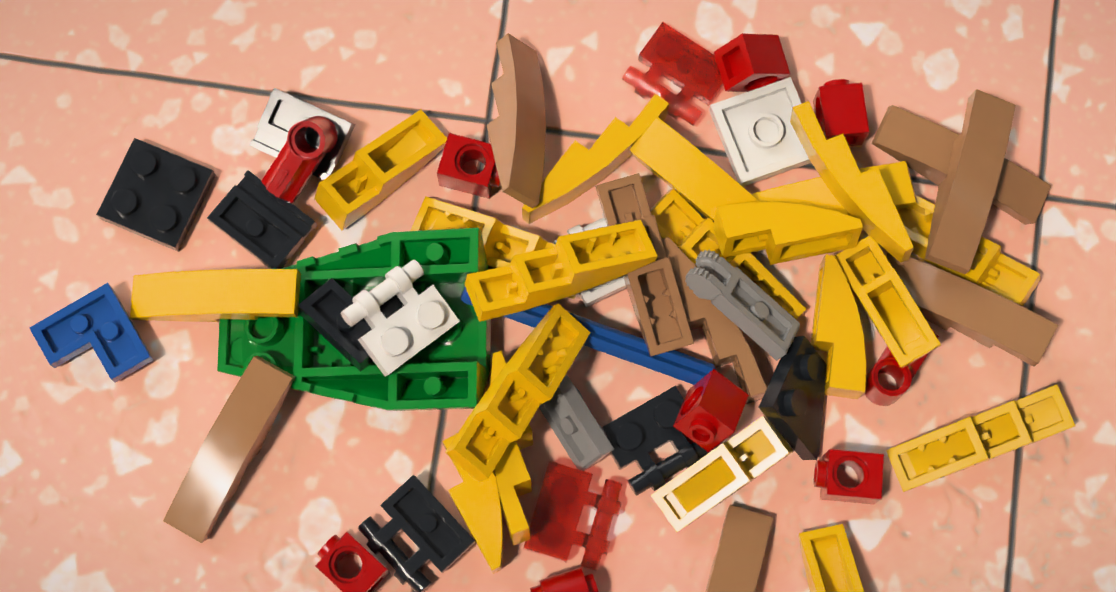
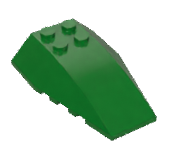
[217,228,491,411]

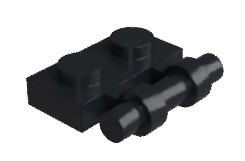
[602,386,714,496]
[357,474,476,592]

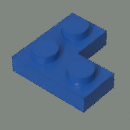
[29,282,154,383]

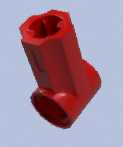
[261,116,338,203]
[865,327,939,406]

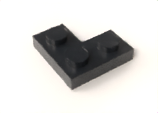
[298,278,404,372]

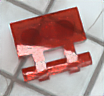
[622,22,723,126]
[523,461,623,572]

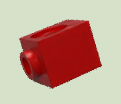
[714,33,790,92]
[813,79,869,146]
[437,133,501,199]
[673,369,749,452]
[813,449,884,505]
[315,532,391,592]

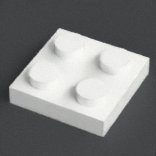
[709,77,811,187]

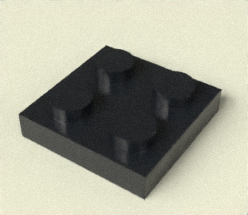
[96,138,216,252]

